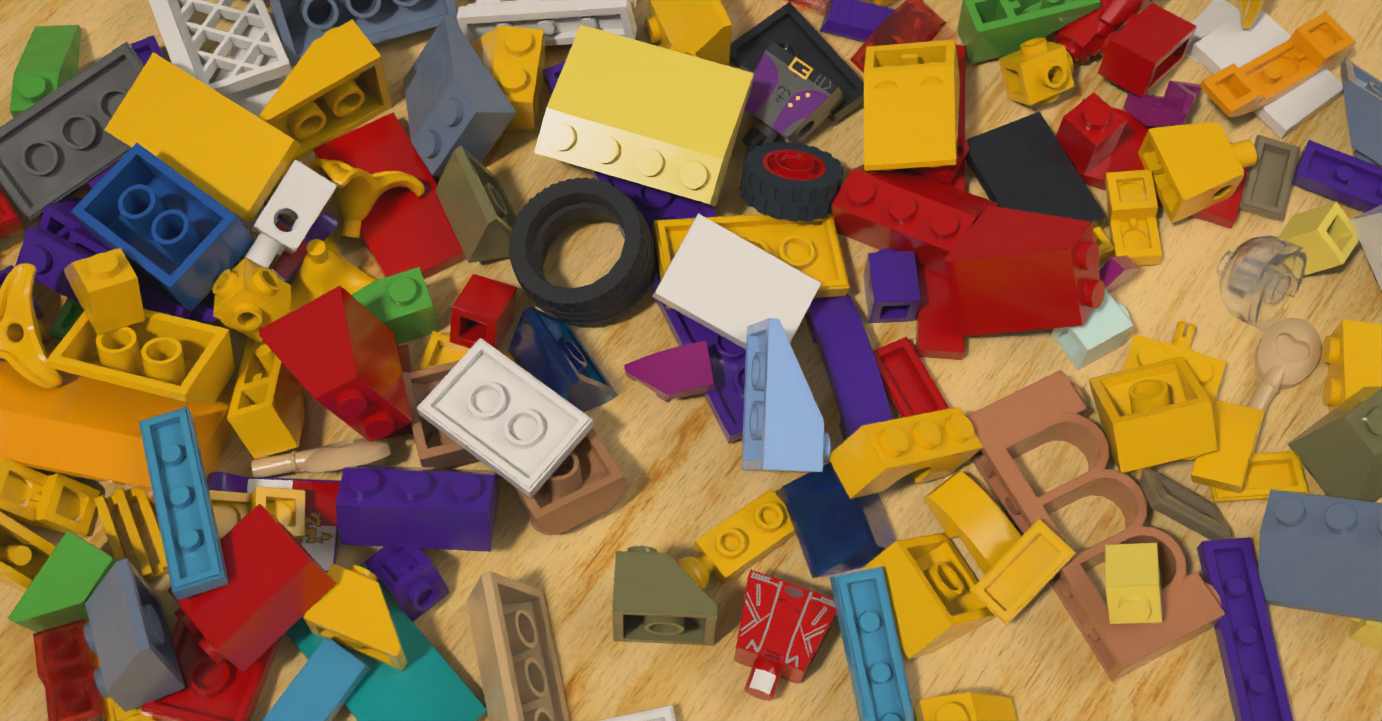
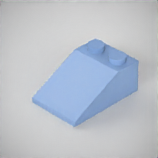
[741,318,830,473]

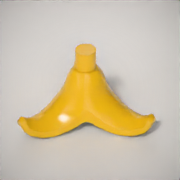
[308,159,425,238]
[290,216,376,312]
[0,263,63,389]

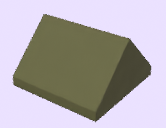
[435,145,517,263]

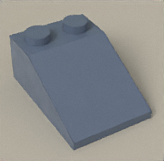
[404,16,517,176]

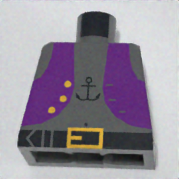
[741,40,846,149]

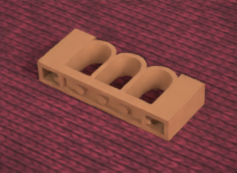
[966,370,1225,682]

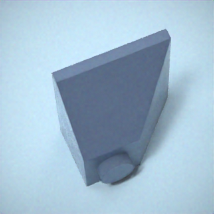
[1340,58,1382,166]

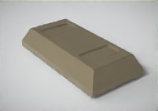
[1239,134,1300,221]
[1140,467,1231,540]

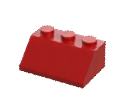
[831,164,999,276]

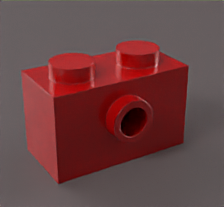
[1098,3,1197,98]

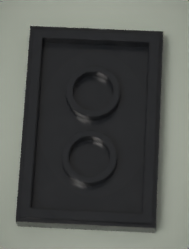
[965,111,1106,228]

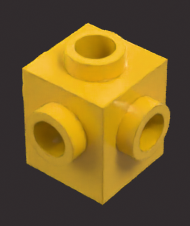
[998,37,1075,105]
[213,257,291,343]

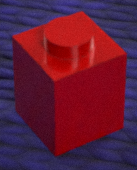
[1056,92,1127,174]
[449,274,517,349]

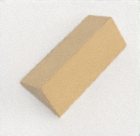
[467,571,570,721]

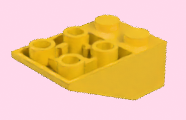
[864,39,960,171]

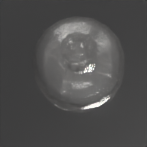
[1217,235,1307,331]

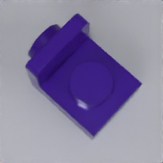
[363,547,449,622]

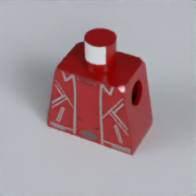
[734,569,837,701]

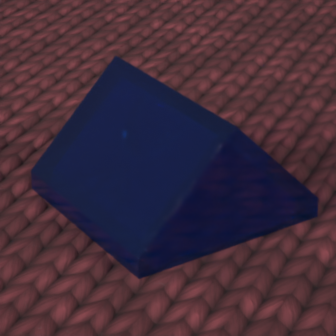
[508,306,618,412]
[780,462,896,579]

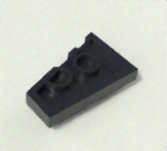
[729,2,864,122]

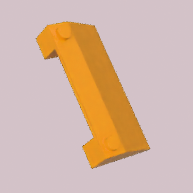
[0,344,236,508]

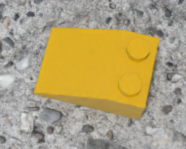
[258,20,393,166]

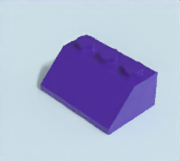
[335,465,501,552]

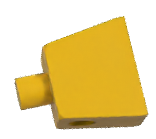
[1138,122,1257,223]

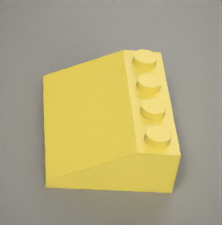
[534,24,755,206]

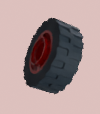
[740,141,844,222]

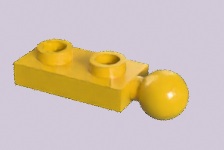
[676,488,802,591]

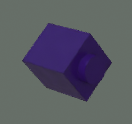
[863,248,921,323]

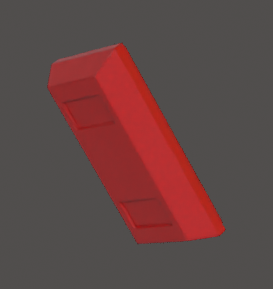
[873,336,950,418]

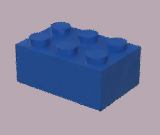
[71,143,255,312]

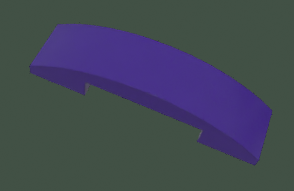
[805,293,892,441]

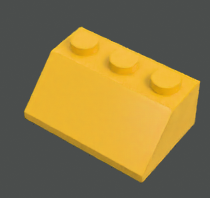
[46,309,235,403]

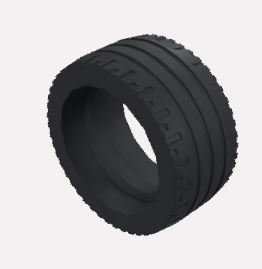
[509,177,656,327]

